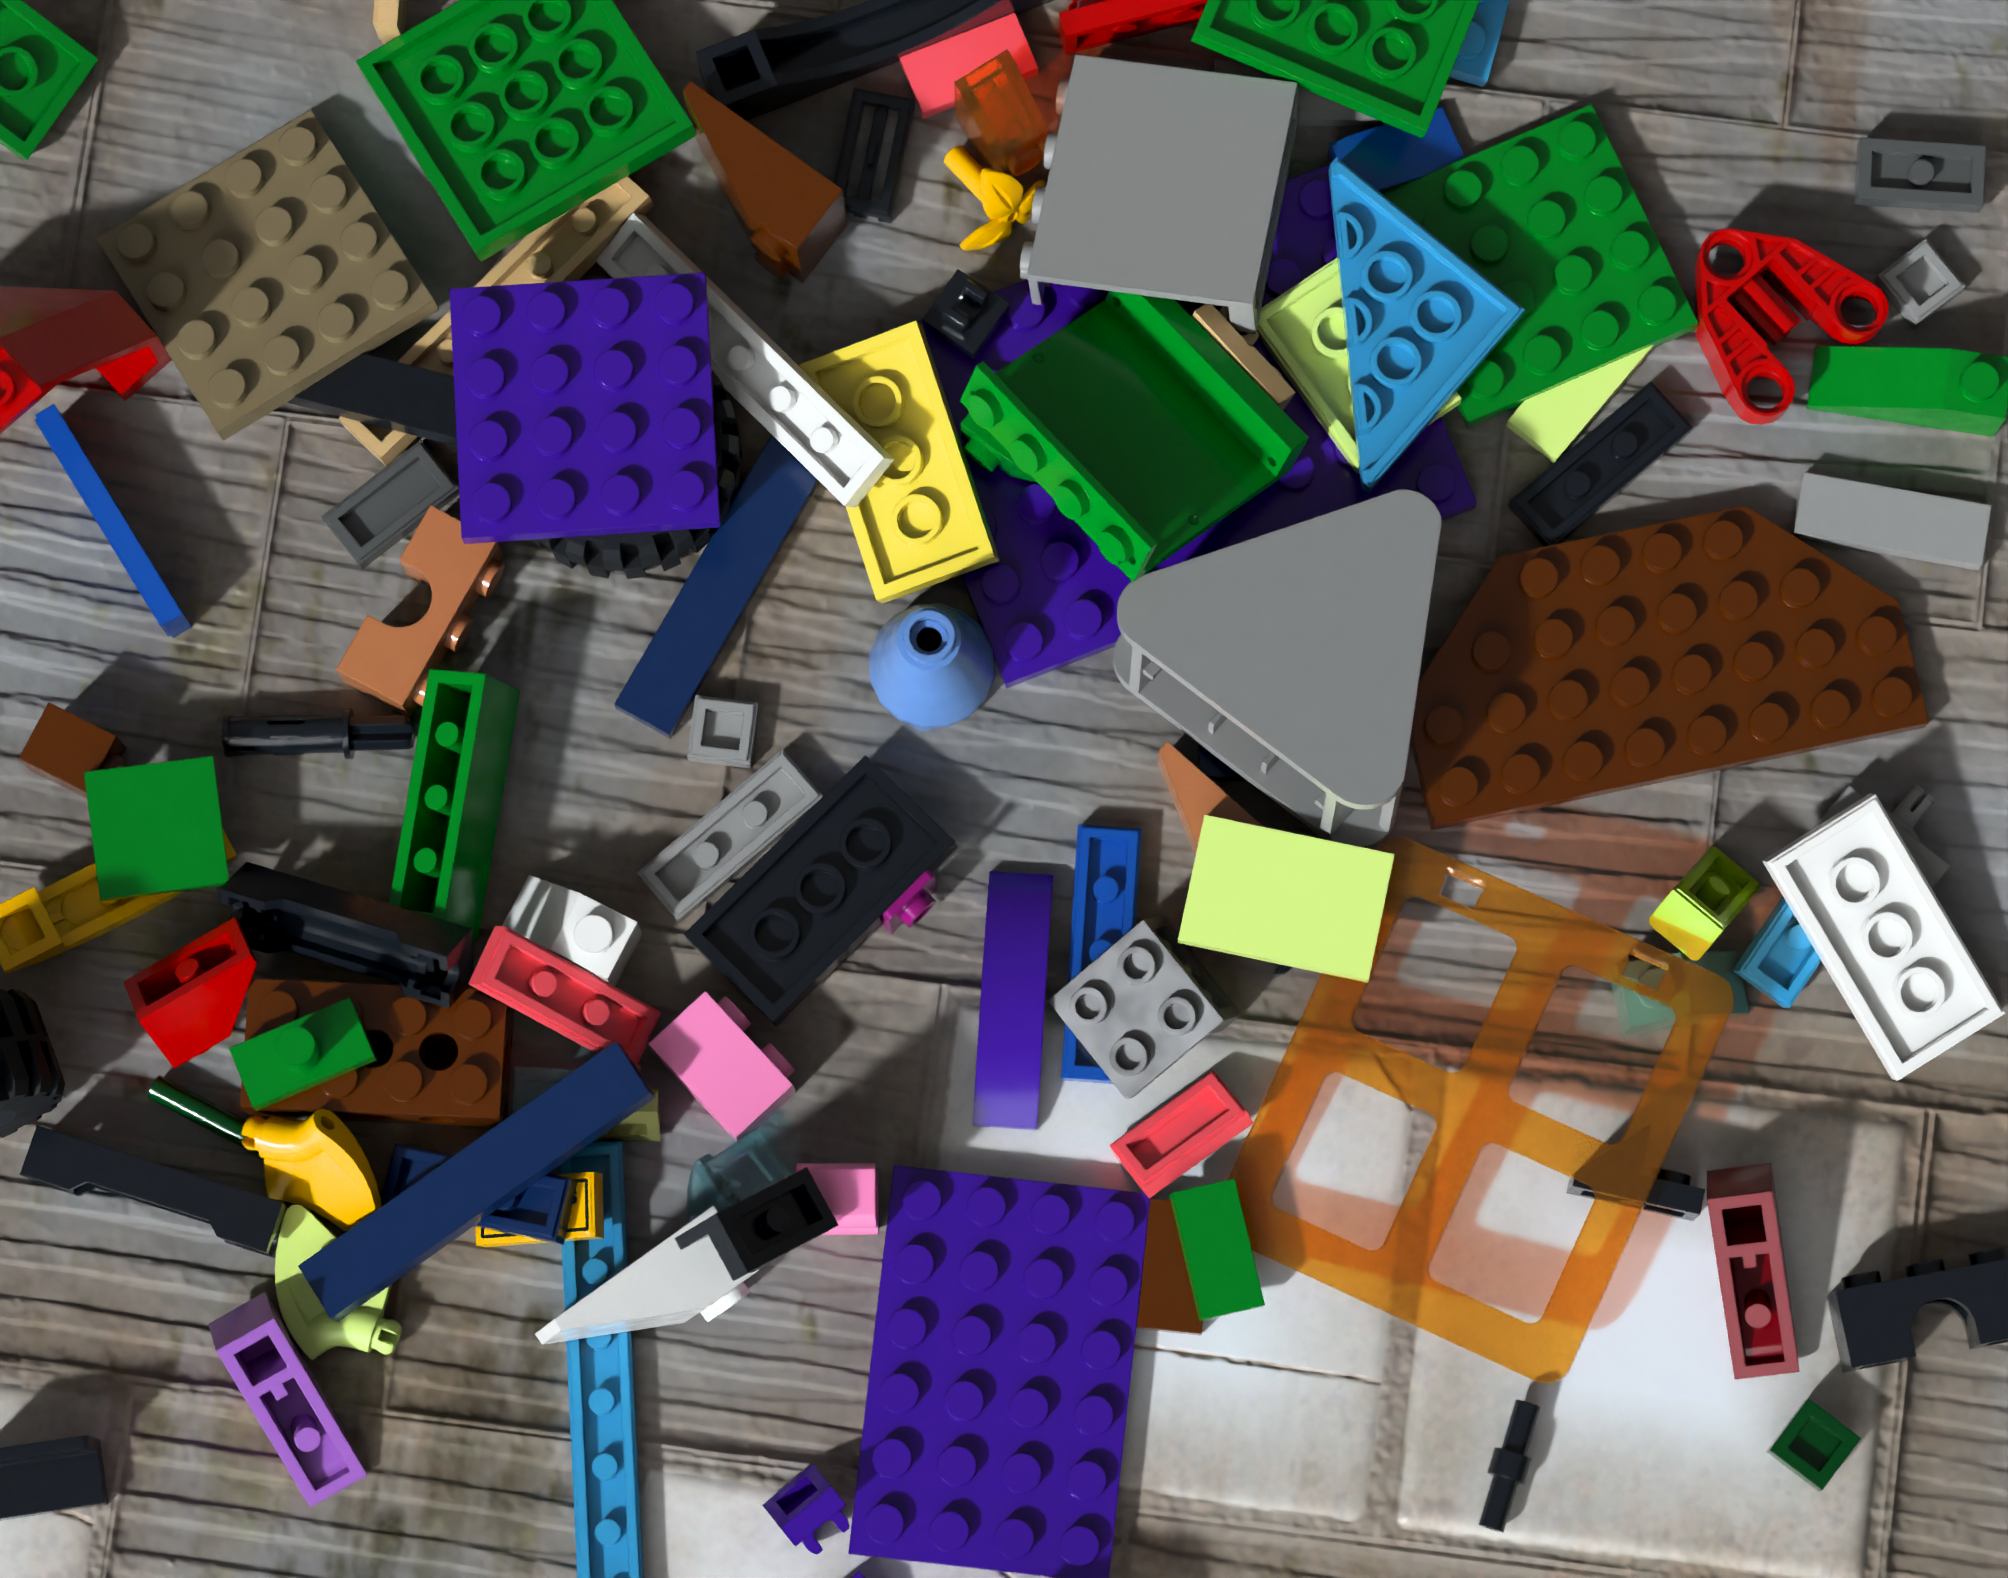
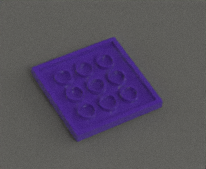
[449,272,721,544]

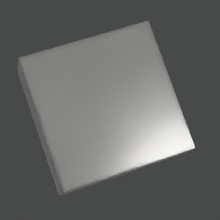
[1875,239,1966,329]
[687,695,759,769]

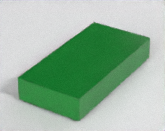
[1169,1178,1265,1321]

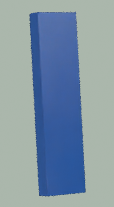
[35,404,192,638]
[1061,824,1142,1084]

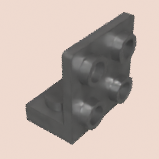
[1050,915,1242,1099]

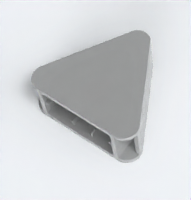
[1113,489,1442,849]

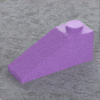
[208,1292,367,1508]

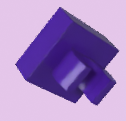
[762,1464,849,1554]

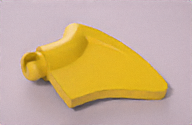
[241,1109,382,1232]

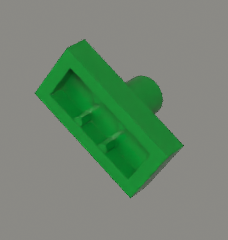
[229,997,377,1111]

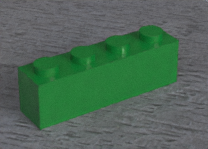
[389,669,520,940]

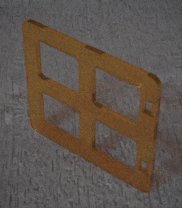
[1228,837,1735,1384]

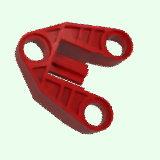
[1695,228,1889,425]

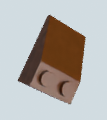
[682,82,847,284]

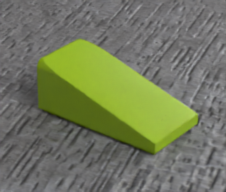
[1649,846,1761,960]

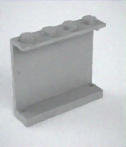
[1020,55,1300,334]

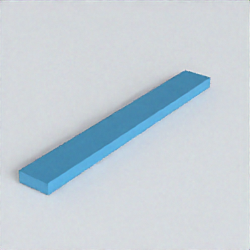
[558,1141,644,1578]

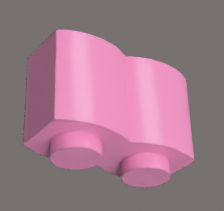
[784,1163,879,1235]

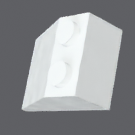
[535,1206,759,1345]

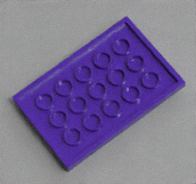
[848,1165,1150,1578]

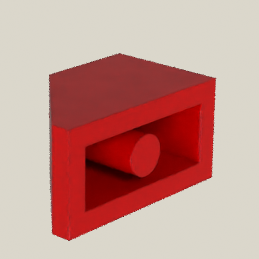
[123,917,257,1069]

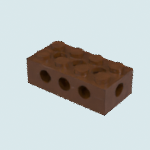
[240,978,514,1128]

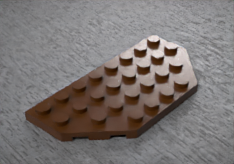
[1410,505,1929,830]

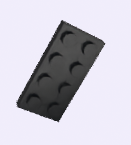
[684,755,957,1027]

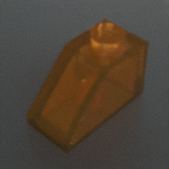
[954,49,1049,176]

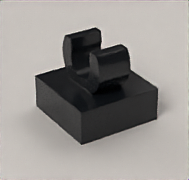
[922,269,1010,360]

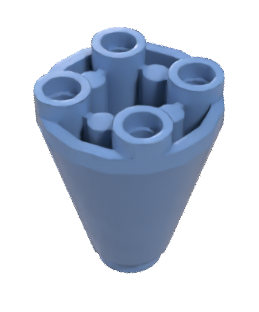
[869,603,995,731]

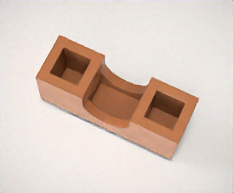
[336,505,505,716]

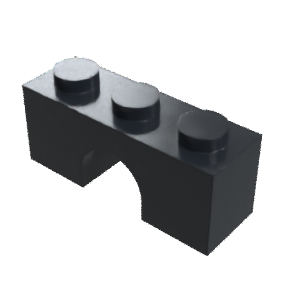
[1827,1247,2008,1373]

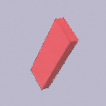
[468,926,661,1065]

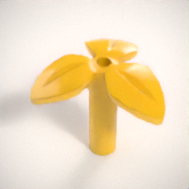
[944,145,1047,251]

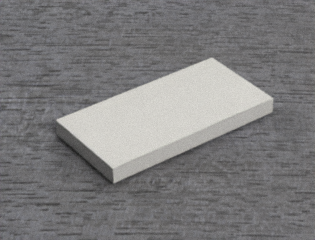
[1762,793,2005,1081]

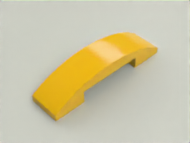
[0,828,238,974]

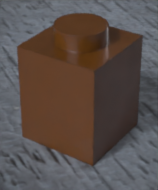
[18,702,127,799]

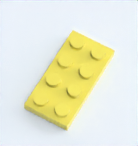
[799,321,1000,604]

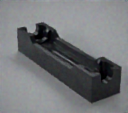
[220,862,474,1008]
[20,1125,289,1258]

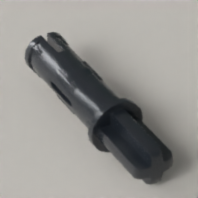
[222,708,415,759]

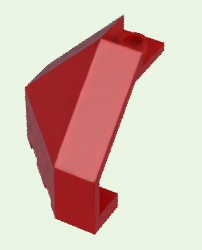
[0,286,172,434]

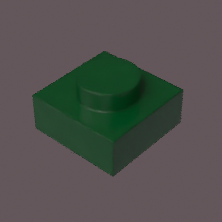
[1766,1398,1861,1492]

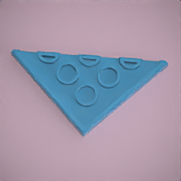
[1328,157,1525,494]

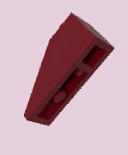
[1706,1163,1800,1379]

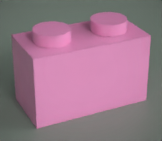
[648,991,796,1145]

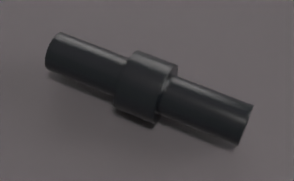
[1479,1400,1541,1533]

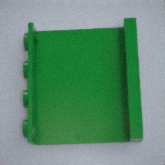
[960,291,1309,582]

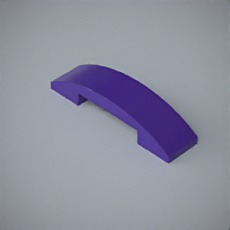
[973,871,1053,1130]

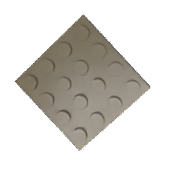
[96,109,439,441]

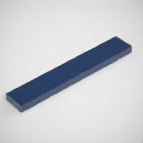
[614,435,820,739]
[298,1041,656,1322]

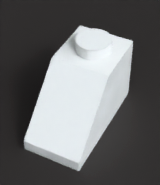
[502,875,643,986]

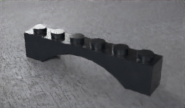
[696,0,1054,121]

